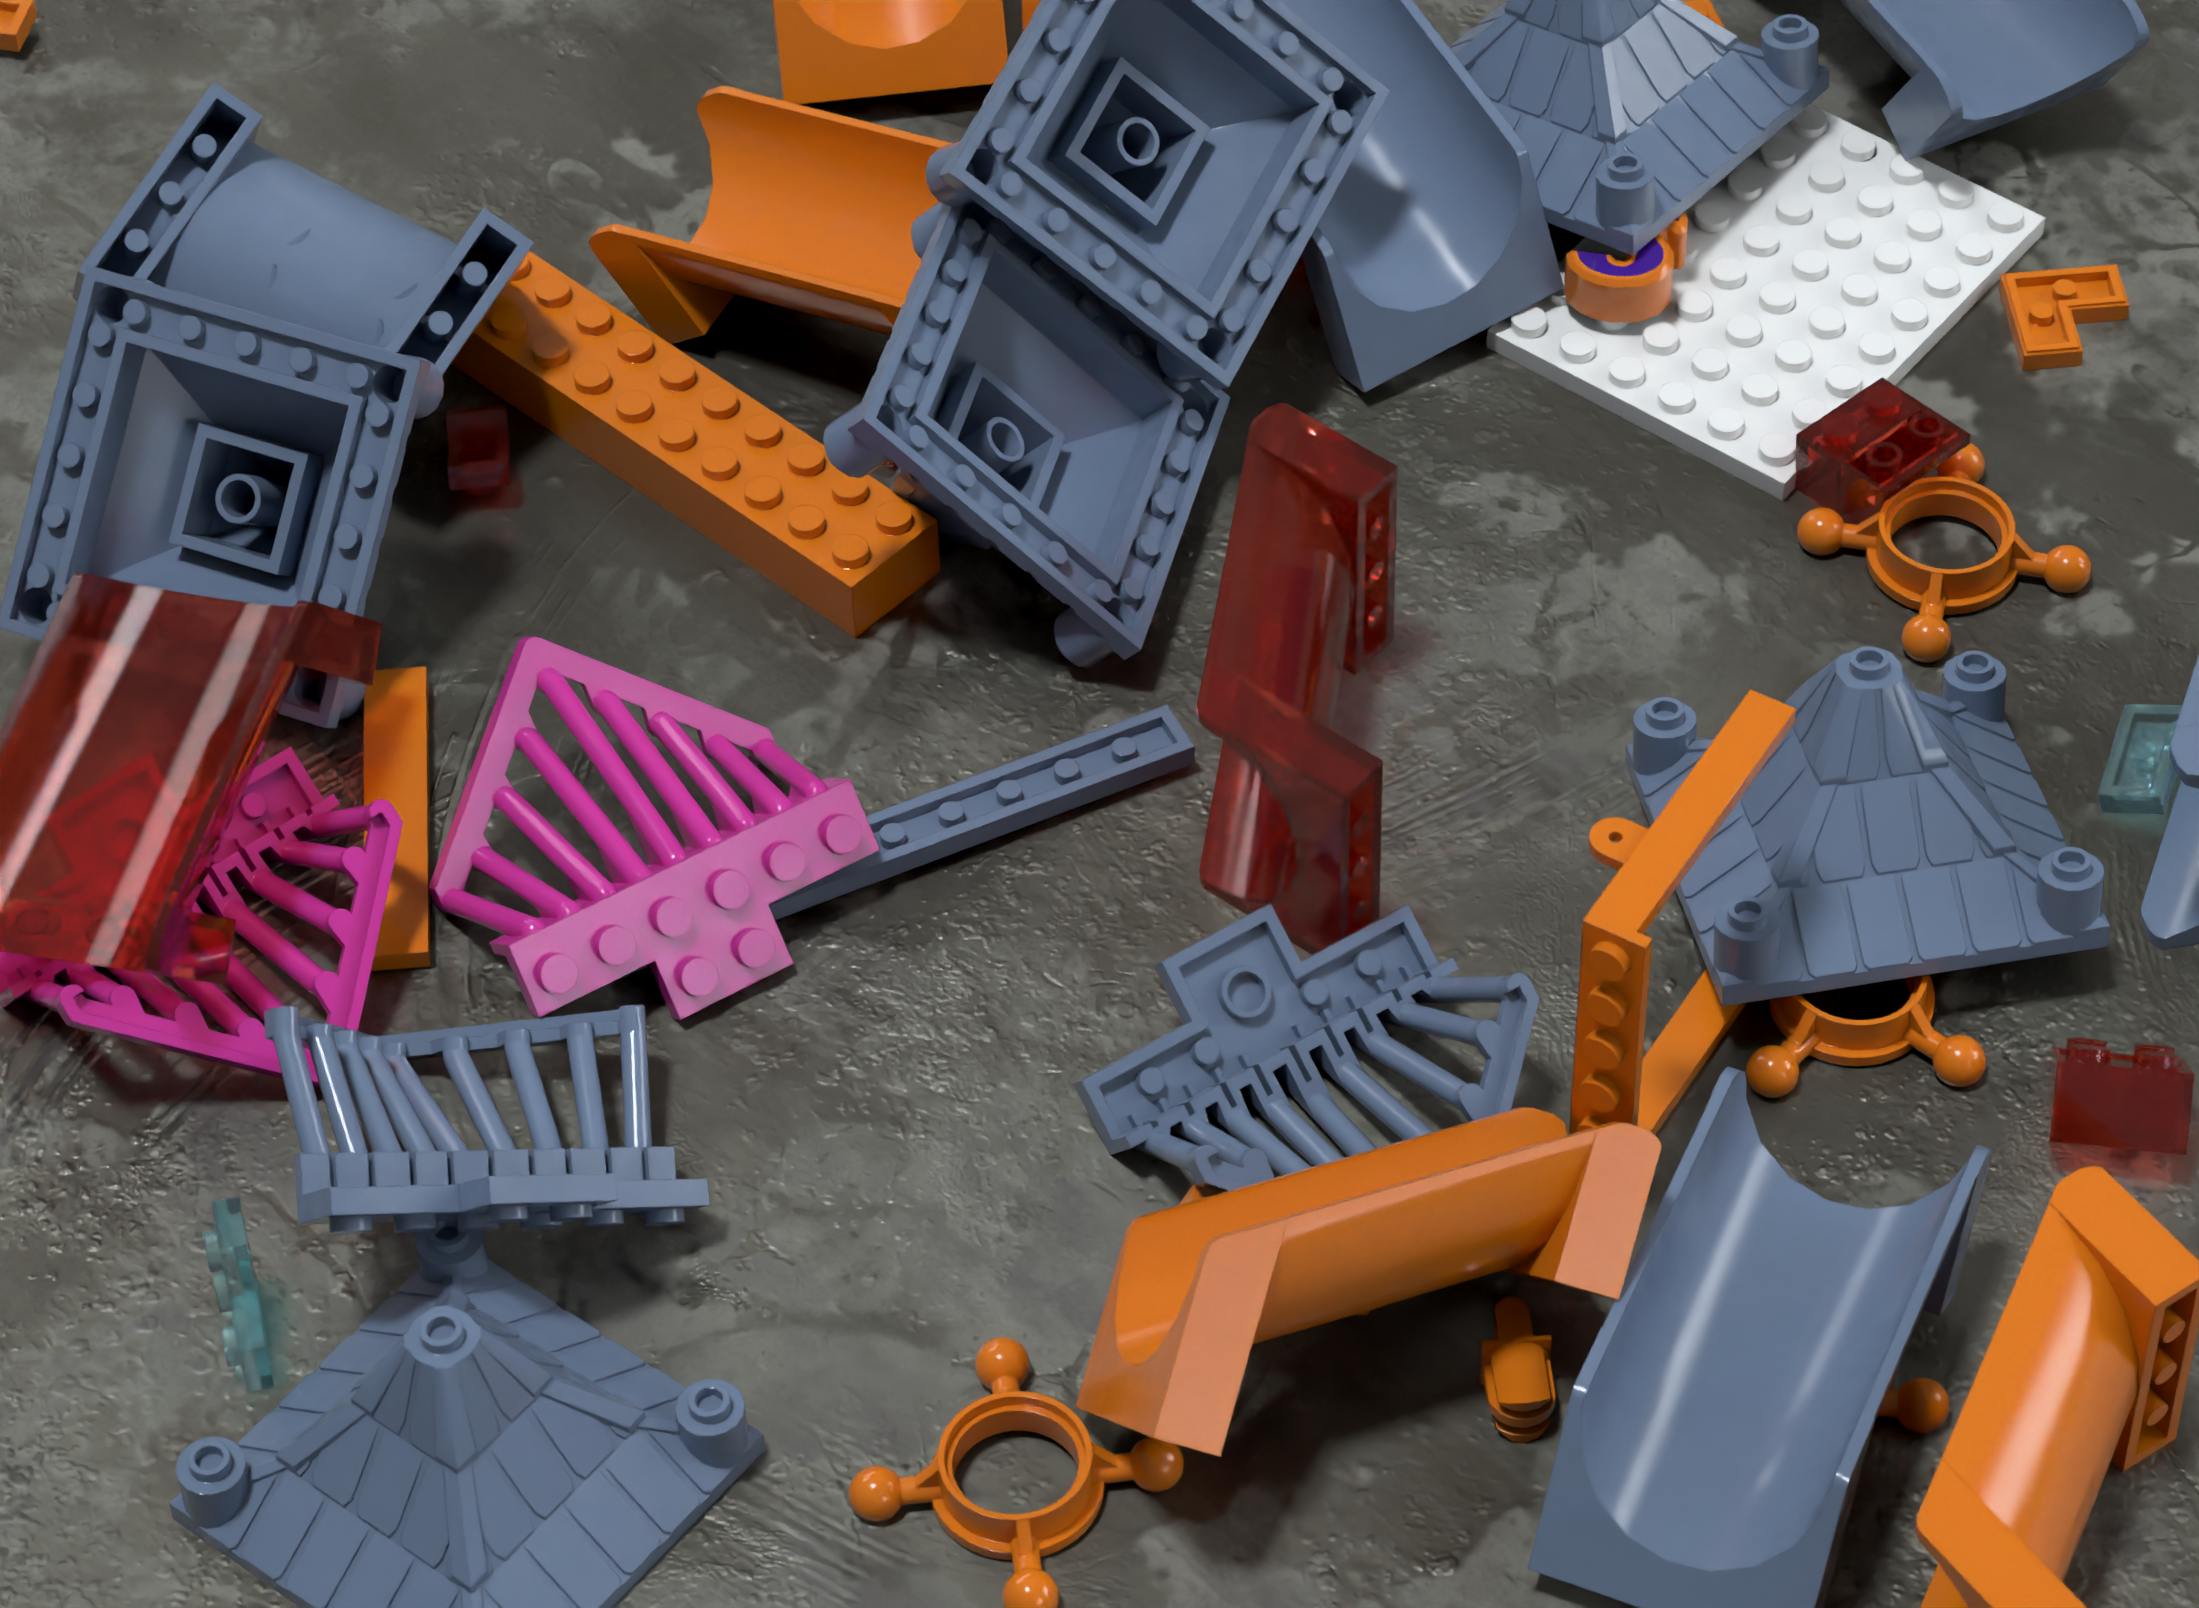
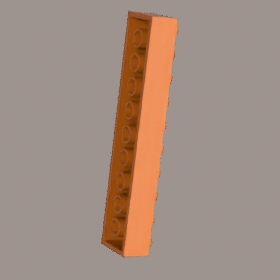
[451,251,941,638]

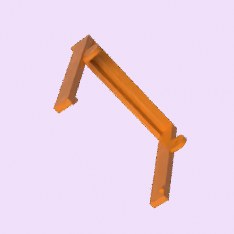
[1569,689,1796,1135]

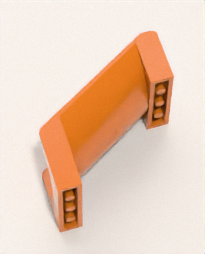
[771,0,1008,104]
[588,86,952,344]
[1075,1107,1662,1456]
[1915,1166,2199,1608]

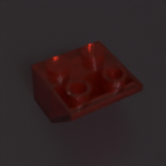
[1795,378,1971,517]
[2046,1037,2194,1155]

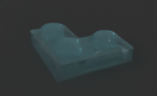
[2097,704,2182,815]
[203,1197,275,1392]

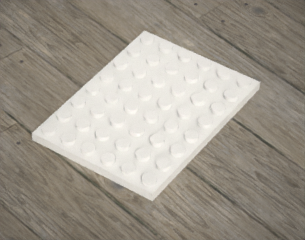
[1487,104,2045,501]

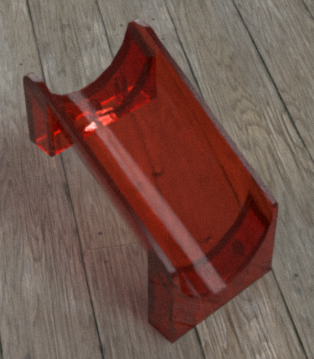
[1197,403,1398,955]
[0,572,382,985]

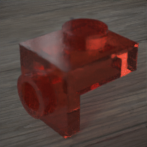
[446,406,512,495]

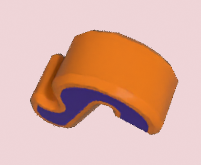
[1564,212,1688,323]

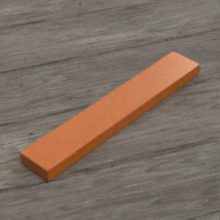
[364,666,431,971]

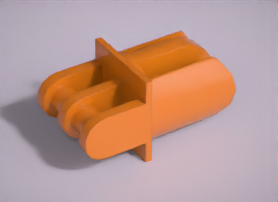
[1480,1297,1556,1444]

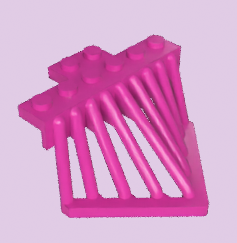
[428,636,880,1020]
[0,746,403,1088]

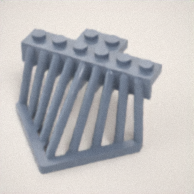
[1073,904,1540,1193]
[264,1005,709,1235]

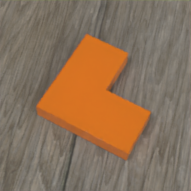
[1999,264,2129,371]

